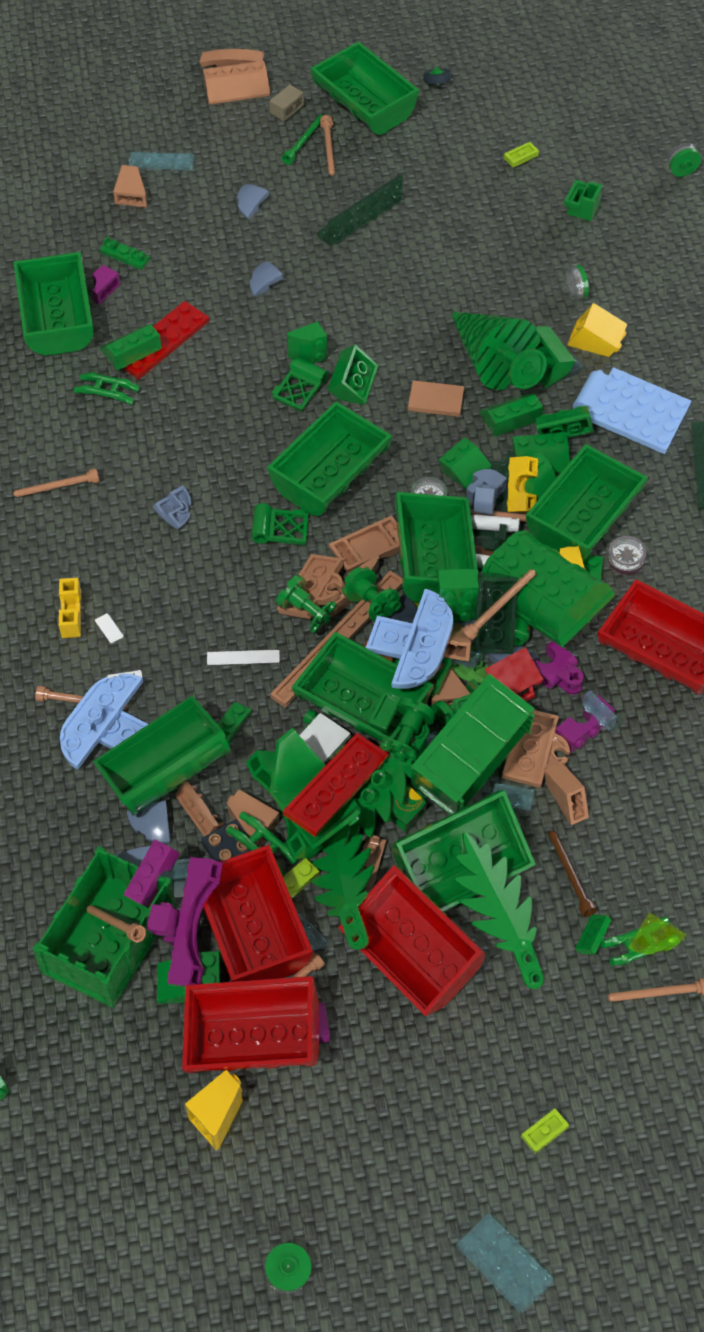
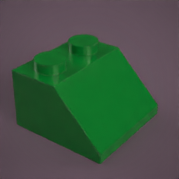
[287,321,327,364]
[439,437,493,490]

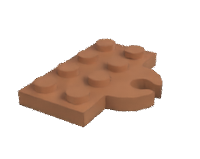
[277,554,345,619]
[502,710,570,788]

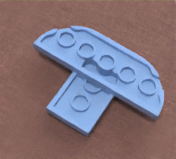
[366,589,453,689]
[60,674,148,770]

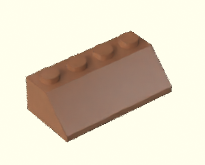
[203,61,270,105]

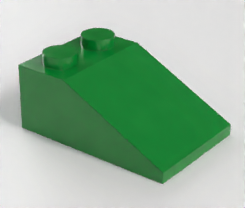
[157,951,221,1004]

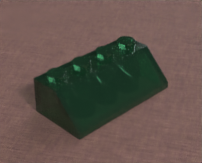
[474,572,518,654]

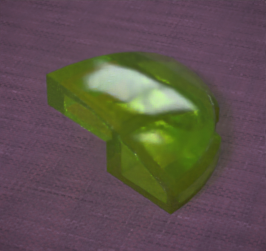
[628,912,686,954]

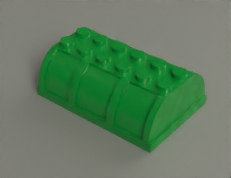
[310,41,419,135]
[13,252,94,356]
[267,401,392,516]
[525,444,648,561]
[395,492,479,602]
[481,531,615,647]
[292,632,434,742]
[93,695,231,817]
[392,790,536,911]

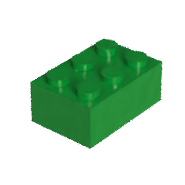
[436,569,479,622]

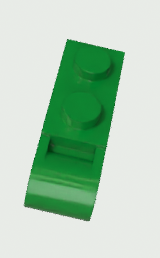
[217,702,252,746]

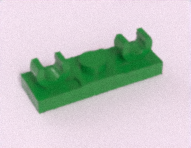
[99,236,150,270]

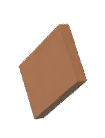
[408,381,464,417]

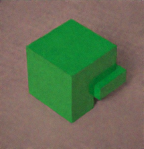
[564,180,603,221]

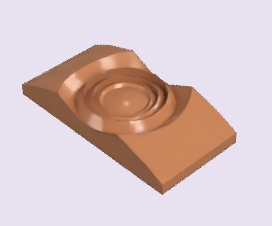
[329,515,400,572]

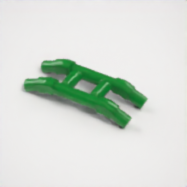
[74,372,140,405]
[226,811,298,877]
[600,916,680,966]

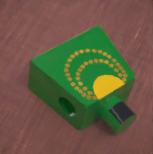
[390,785,427,834]

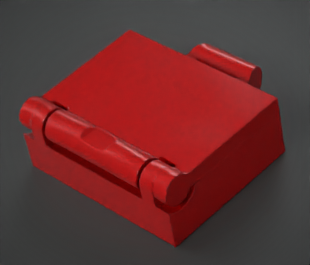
[485,647,543,702]

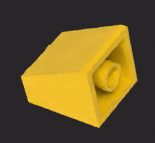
[567,303,627,357]
[185,1070,243,1151]

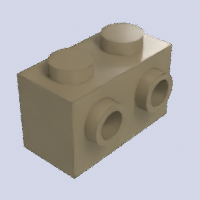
[269,85,304,121]

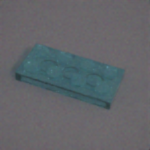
[456,1213,554,1314]

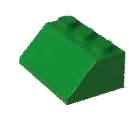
[100,324,162,371]
[532,326,575,388]
[327,344,379,405]
[479,394,543,437]
[536,406,594,438]
[512,432,570,475]

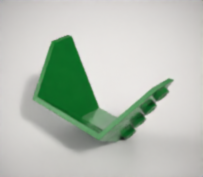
[269,727,361,849]

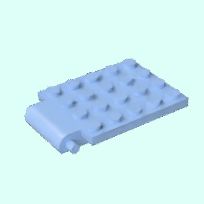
[573,367,691,454]

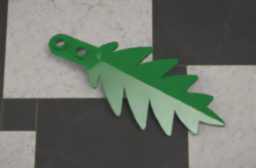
[340,722,430,844]
[311,825,375,950]
[454,832,544,989]

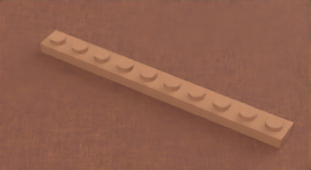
[270,571,403,708]

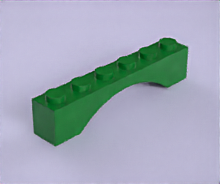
[246,750,323,859]

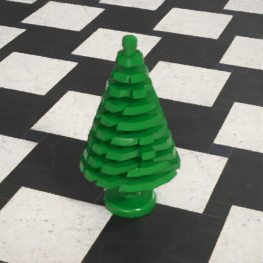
[452,311,547,390]

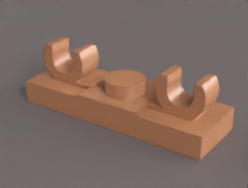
[175,781,223,836]
[359,835,386,894]

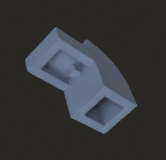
[467,469,507,504]
[474,484,497,515]

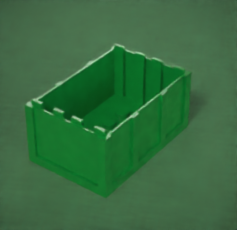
[411,673,535,815]
[32,846,176,1009]

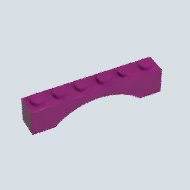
[167,857,223,987]

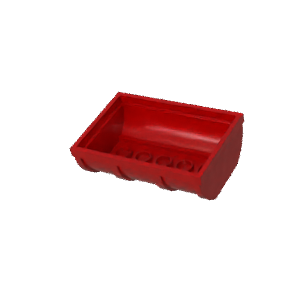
[597,579,704,695]
[203,845,313,982]
[338,865,485,1016]
[182,976,319,1074]

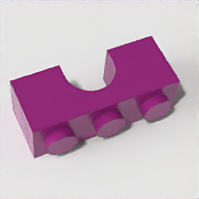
[555,695,615,753]
[123,839,180,908]
[146,902,180,946]

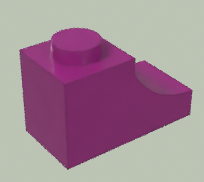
[92,265,120,305]

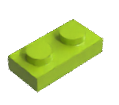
[504,142,539,168]
[283,858,320,899]
[521,1108,569,1154]

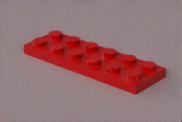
[122,301,210,380]
[283,733,389,837]

